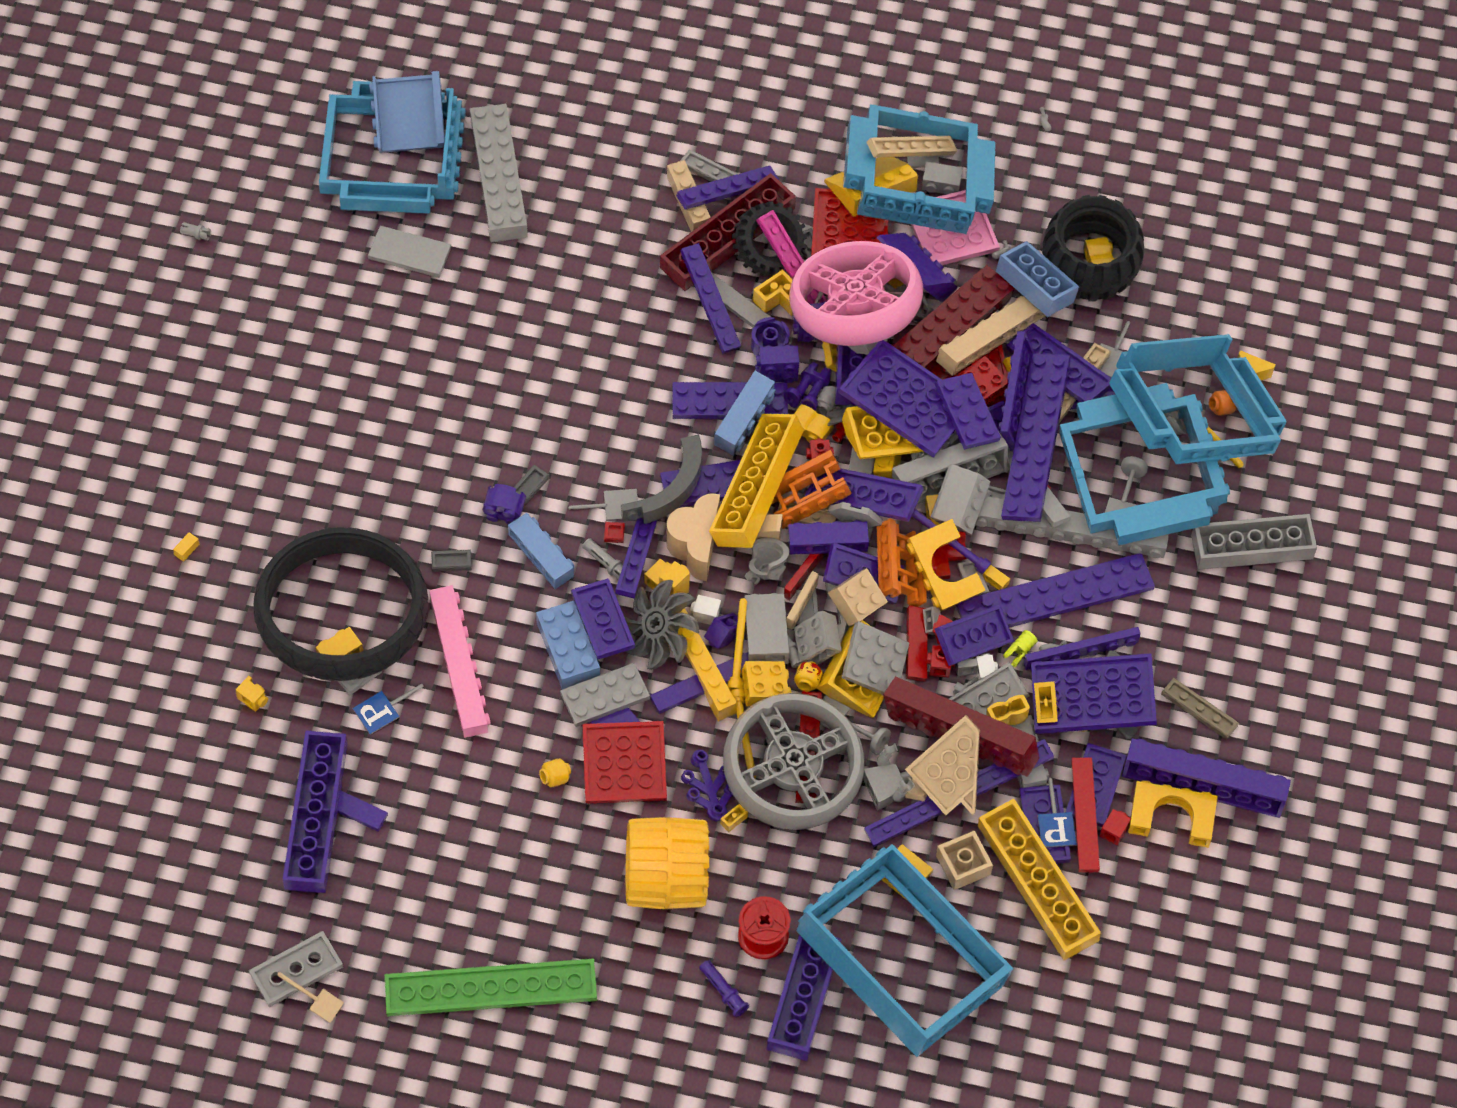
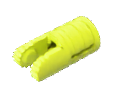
[1003,630,1038,667]

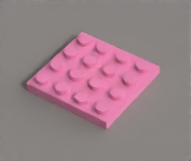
[911,190,1000,265]

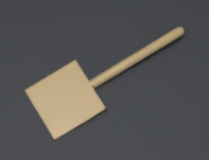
[277,972,344,1023]

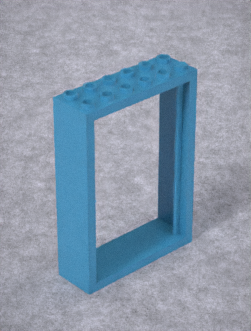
[796,844,1014,1057]

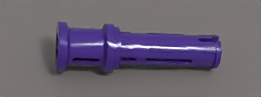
[699,960,750,1017]

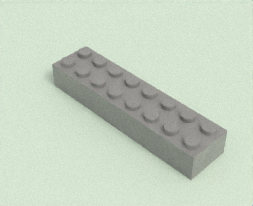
[470,104,528,242]

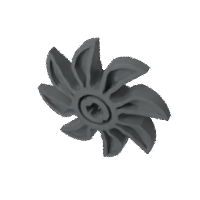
[624,580,699,670]

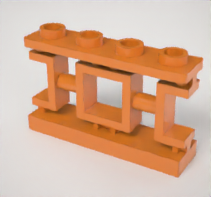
[771,450,851,529]
[877,518,927,607]

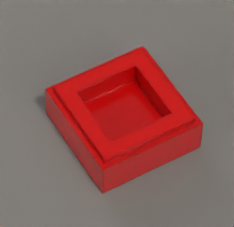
[604,522,625,543]

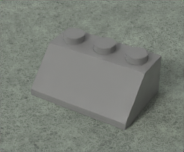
[930,464,991,535]

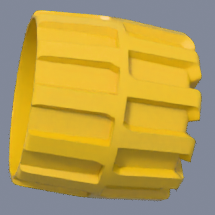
[625,817,709,909]

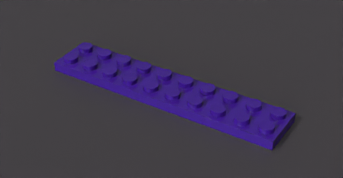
[1001,354,1071,522]
[956,553,1155,628]

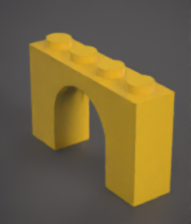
[906,519,986,612]
[1128,781,1218,848]

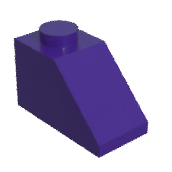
[704,612,747,649]

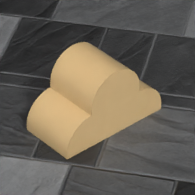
[666,494,720,581]

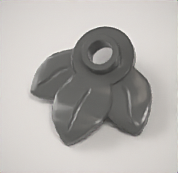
[825,404,857,426]

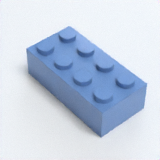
[996,241,1079,317]
[714,371,776,456]
[536,601,600,690]

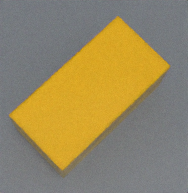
[173,532,200,562]
[983,565,1010,590]
[720,804,748,832]

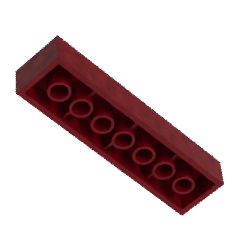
[660,173,796,291]
[893,265,1015,371]
[883,676,1040,777]

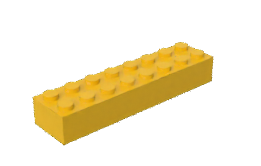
[709,414,804,548]
[978,799,1101,960]

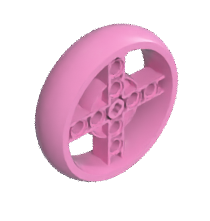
[789,241,923,346]

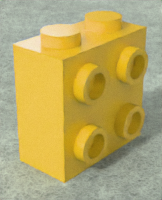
[741,661,791,706]

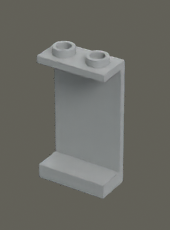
[744,593,789,664]

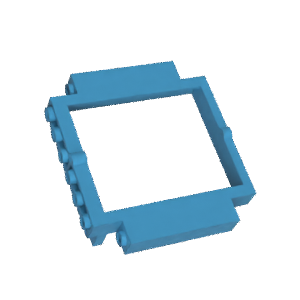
[319,81,466,214]
[843,104,995,234]
[1109,334,1287,464]
[1059,383,1230,546]

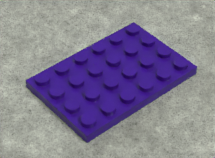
[838,340,956,458]
[1031,653,1157,734]

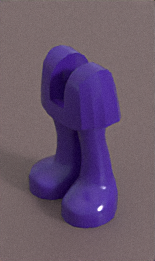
[783,362,832,411]

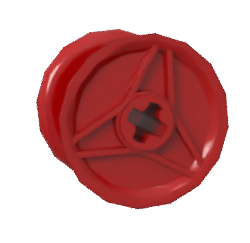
[738,896,791,960]

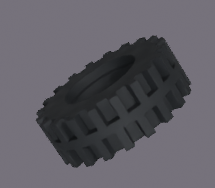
[732,201,808,276]

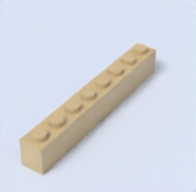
[936,296,1046,376]

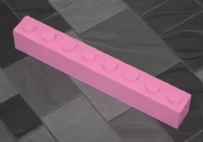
[429,585,491,738]

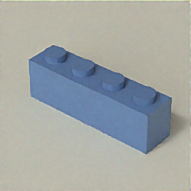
[508,513,575,589]

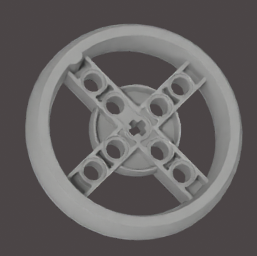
[723,693,865,830]

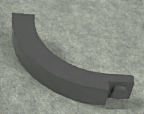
[621,434,702,524]

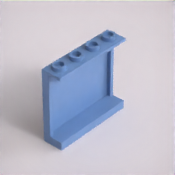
[370,71,445,153]

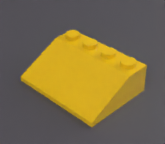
[824,157,918,217]
[842,406,924,459]
[817,620,884,718]

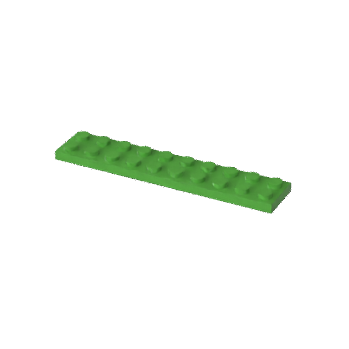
[385,959,597,1016]

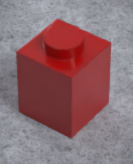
[1100,809,1131,846]

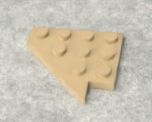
[905,715,980,815]

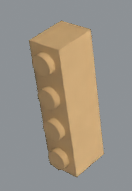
[667,160,711,232]

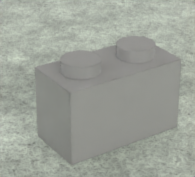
[922,162,963,195]

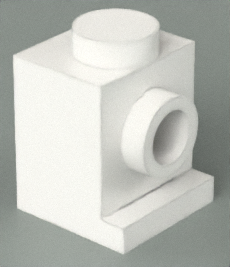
[976,653,998,681]

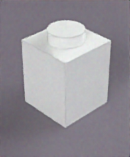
[690,595,721,625]

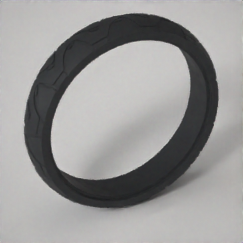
[253,527,428,681]

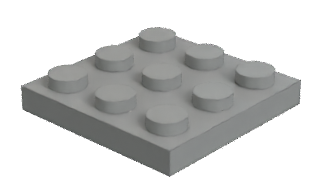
[841,621,909,695]

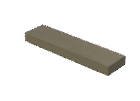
[1161,678,1239,740]

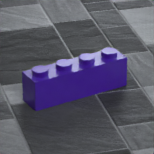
[788,520,869,555]

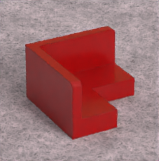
[931,531,967,579]

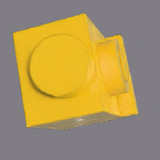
[235,676,268,712]

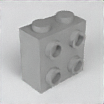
[794,611,842,665]

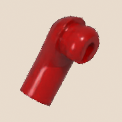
[832,422,846,443]

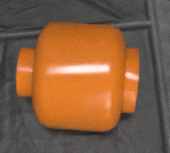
[1208,390,1237,415]

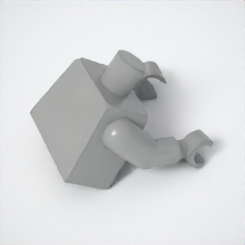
[863,743,915,811]

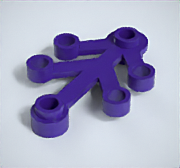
[681,750,733,821]

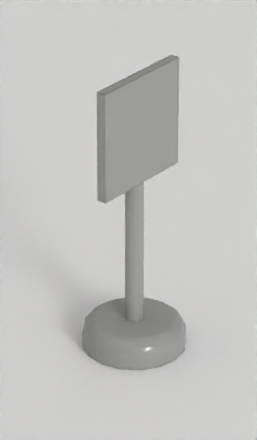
[1105,456,1148,513]
[820,695,891,755]

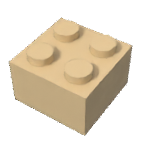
[828,568,888,626]
[936,831,993,890]

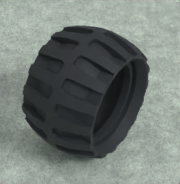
[1042,195,1144,302]

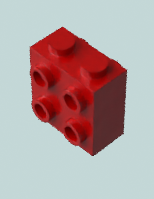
[956,356,1009,406]

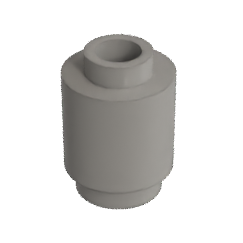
[816,386,836,415]

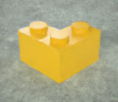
[753,269,807,317]
[644,559,690,596]

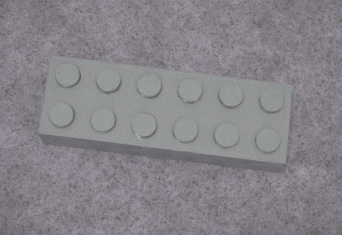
[892,433,1008,504]
[1191,514,1317,570]

